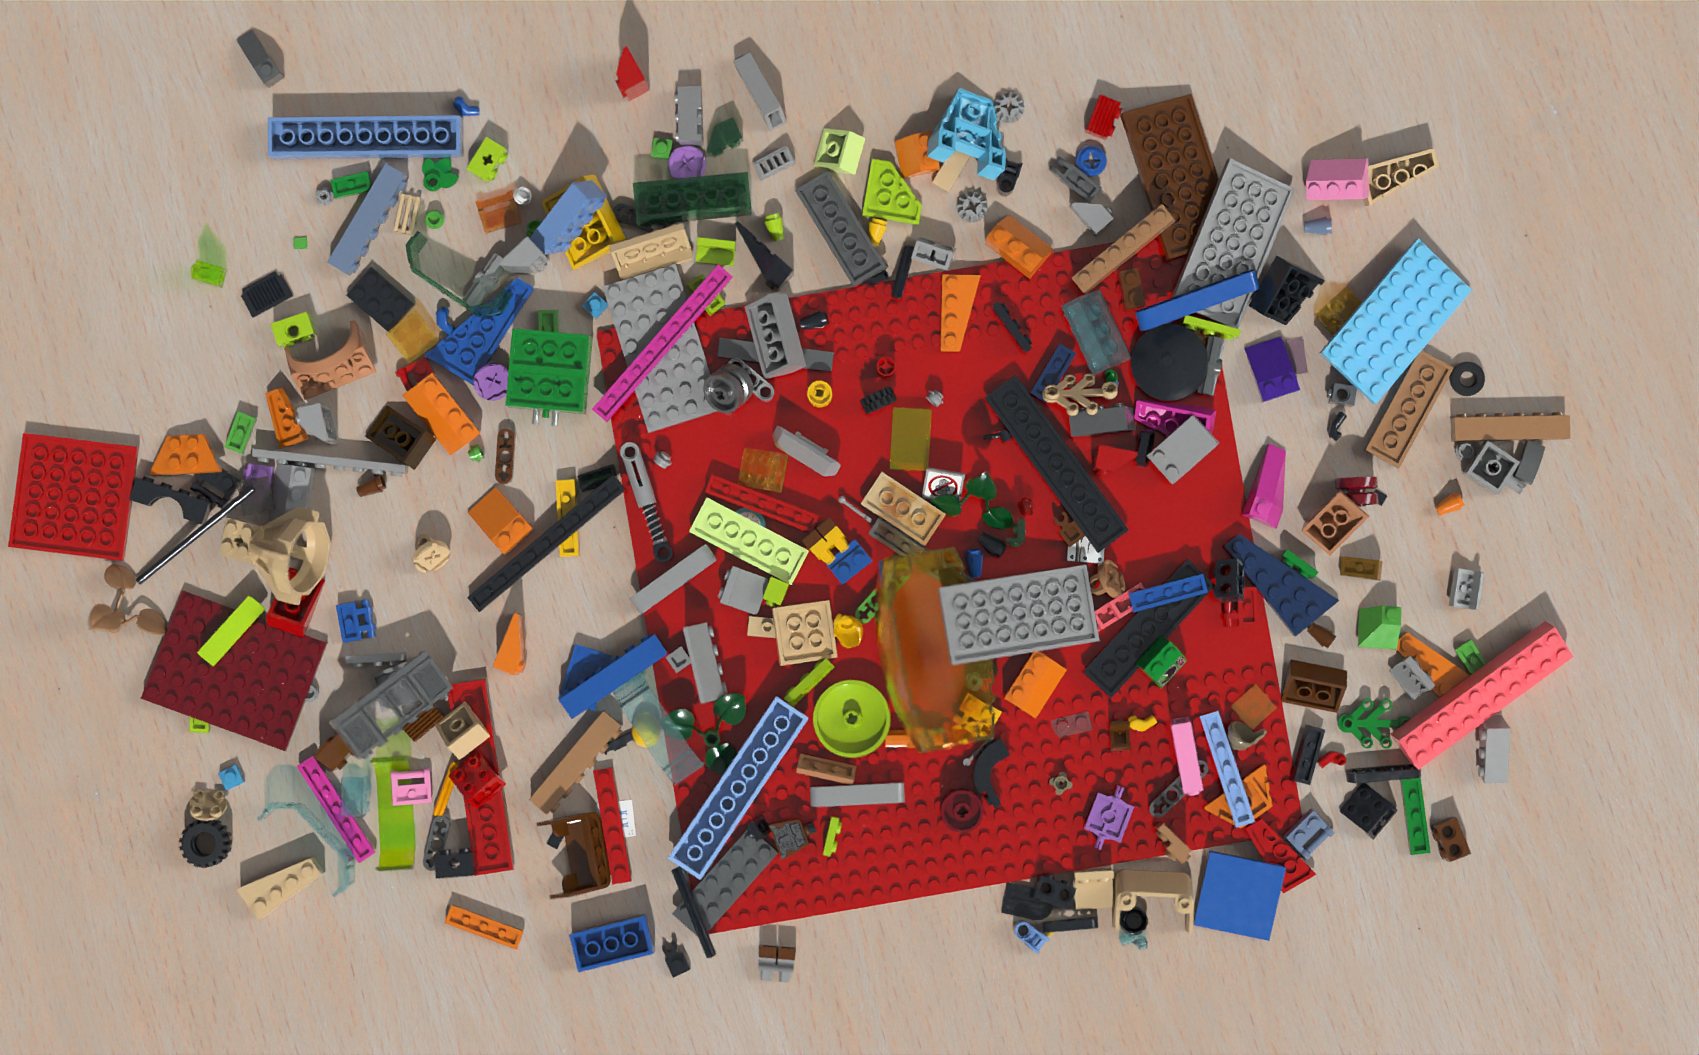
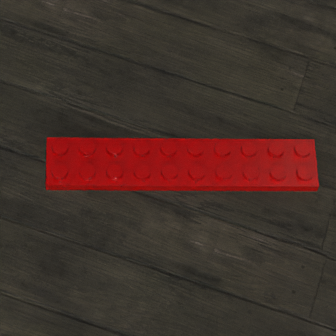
[448,679,514,876]

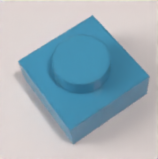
[582,292,609,320]
[218,765,245,791]

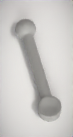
[838,496,872,523]
[963,735,994,766]

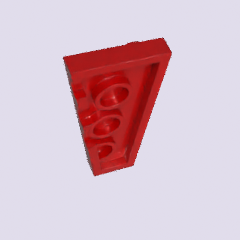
[1244,818,1317,894]

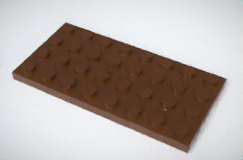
[1120,94,1219,260]

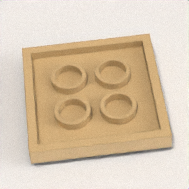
[772,600,837,666]

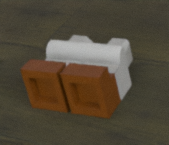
[758,944,796,982]

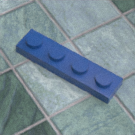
[1128,574,1208,612]

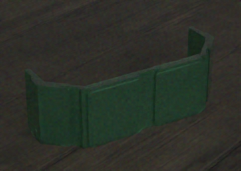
[405,231,512,317]

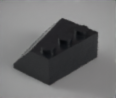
[1248,256,1326,325]

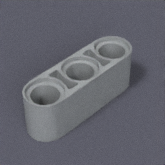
[728,358,774,402]

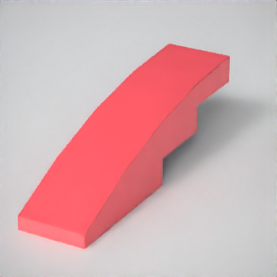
[1094,583,1145,632]

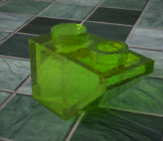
[190,260,227,288]

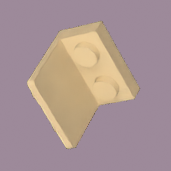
[1073,869,1114,910]

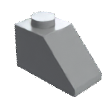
[1070,202,1114,236]

